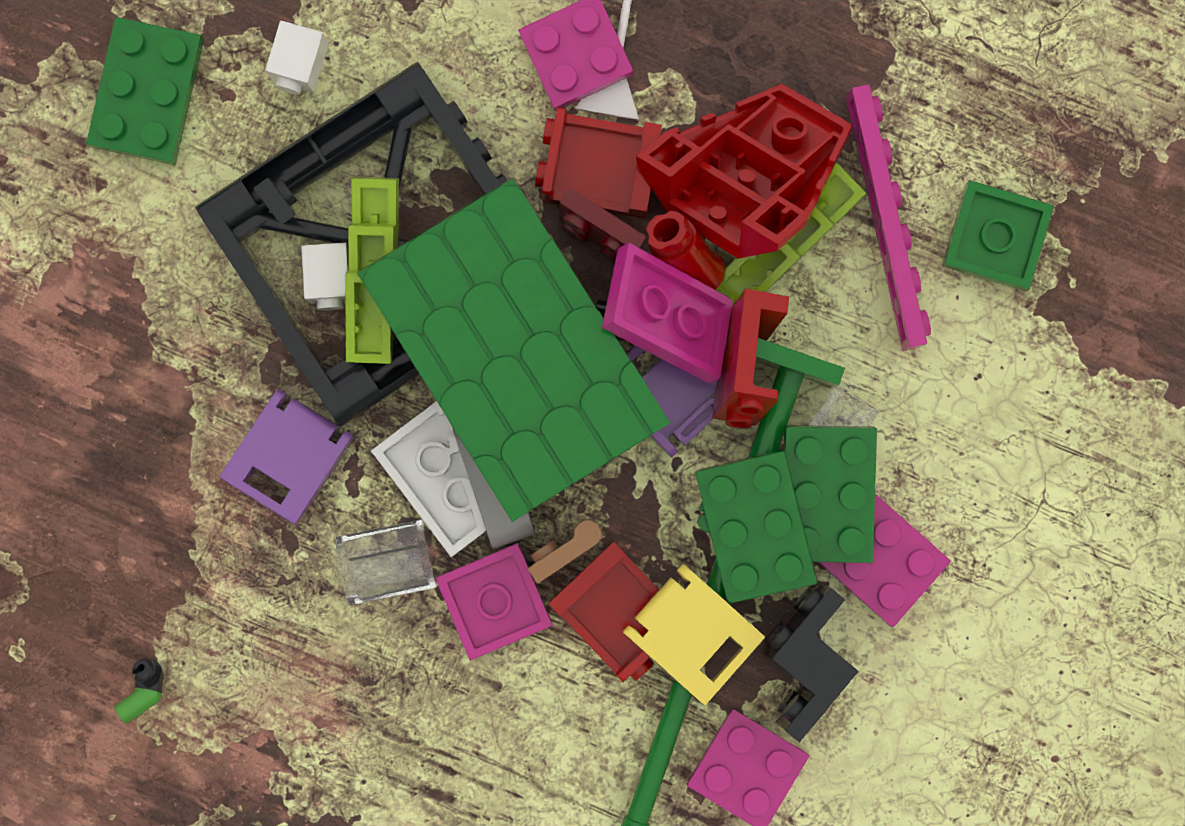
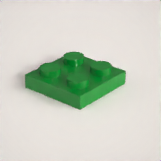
[942,180,1054,292]

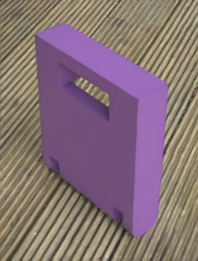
[627,346,717,458]
[219,389,354,526]

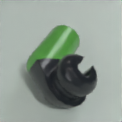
[115,658,164,724]

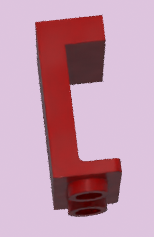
[535,107,662,219]
[713,288,789,429]
[548,541,659,682]

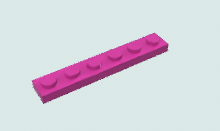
[846,84,931,352]

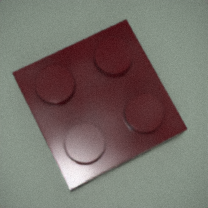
[559,188,646,264]

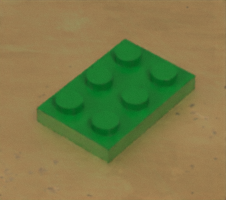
[86,17,204,165]
[784,425,877,563]
[695,449,818,604]

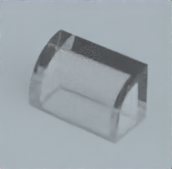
[336,519,437,605]

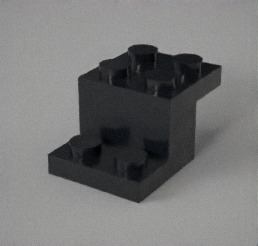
[763,585,859,743]

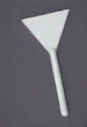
[575,0,639,121]

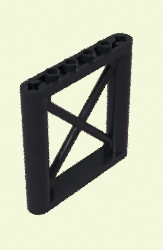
[195,62,507,427]

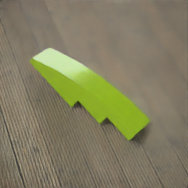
[716,162,867,307]
[345,177,399,364]

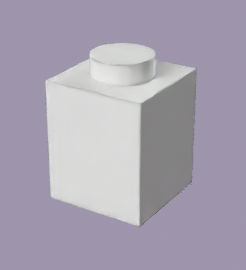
[265,20,329,95]
[301,243,349,311]

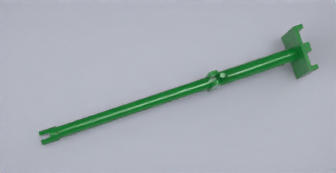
[621,338,845,826]

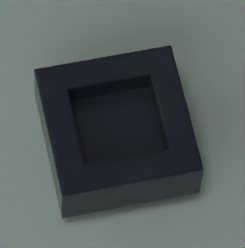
[253,177,298,225]

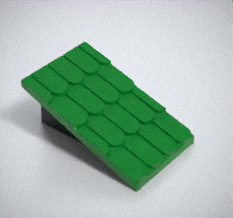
[357,178,670,522]

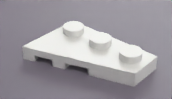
[371,401,486,557]

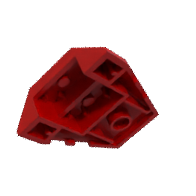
[636,84,852,259]

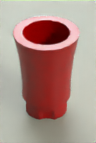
[646,211,725,290]

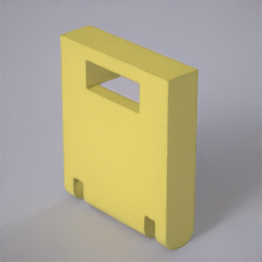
[623,564,765,706]

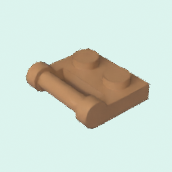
[527,520,601,584]

